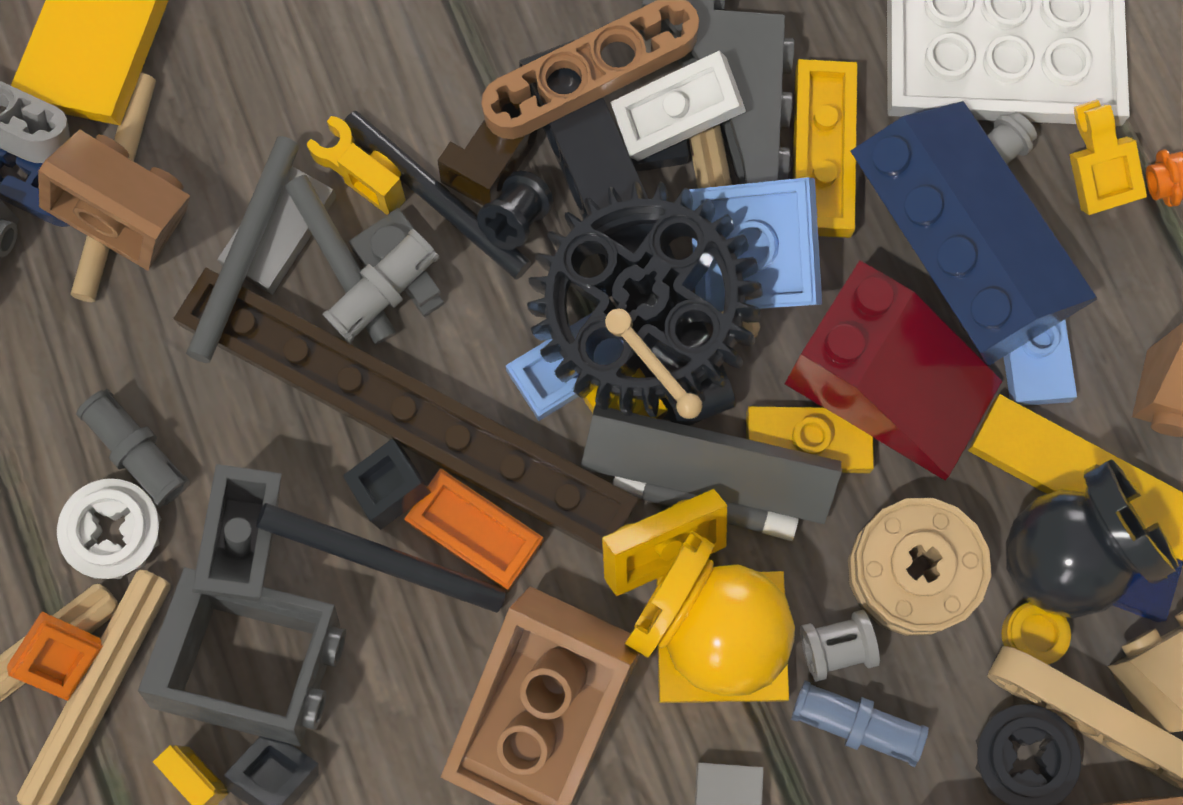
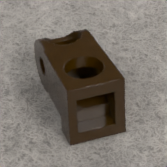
[437,96,537,206]

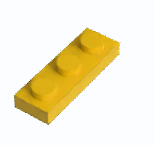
[793,59,857,238]

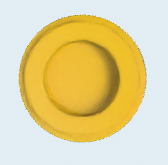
[1002,602,1071,665]

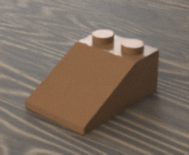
[441,586,640,805]

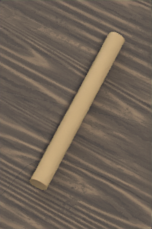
[70,73,156,302]

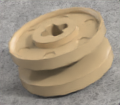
[848,498,991,636]

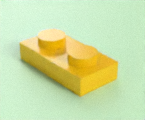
[602,489,727,596]

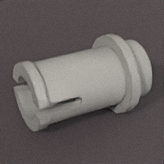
[987,112,1037,164]

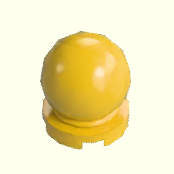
[625,531,795,696]

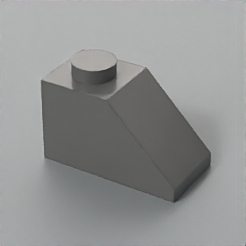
[192,464,282,602]

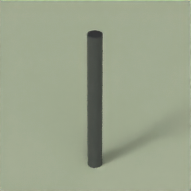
[186,136,299,363]

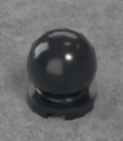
[1005,459,1179,619]

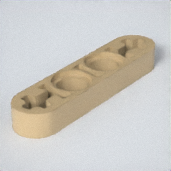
[987,646,1183,790]

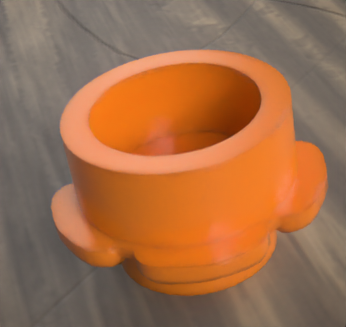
[1146,149,1183,207]

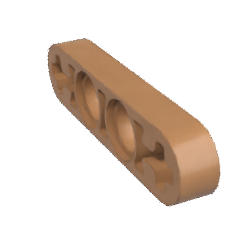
[481,0,699,139]

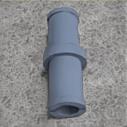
[791,680,929,767]

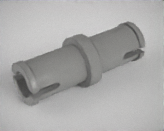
[322,229,440,343]

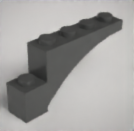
[640,0,794,184]

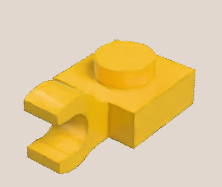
[1069,100,1147,215]
[307,116,406,215]

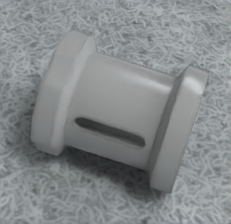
[800,610,880,682]

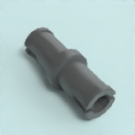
[76,389,190,508]

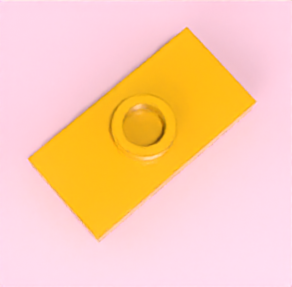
[746,406,874,473]

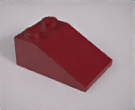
[784,260,1002,481]

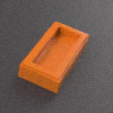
[404,468,544,592]

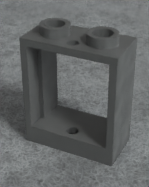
[138,567,346,747]

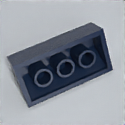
[850,101,1097,366]

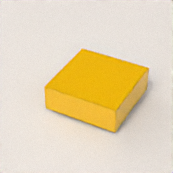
[153,745,228,805]

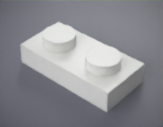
[611,51,746,161]

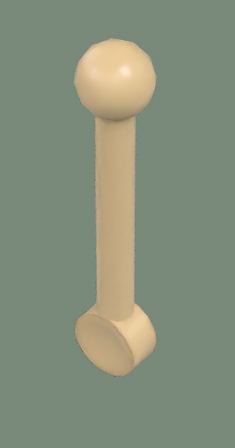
[605,308,702,419]

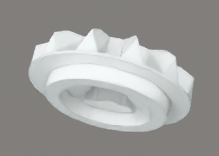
[57,478,162,579]

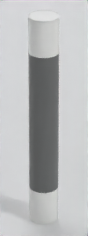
[613,476,799,541]

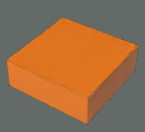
[7,612,103,701]

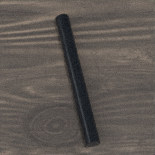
[344,111,532,280]
[256,503,506,613]

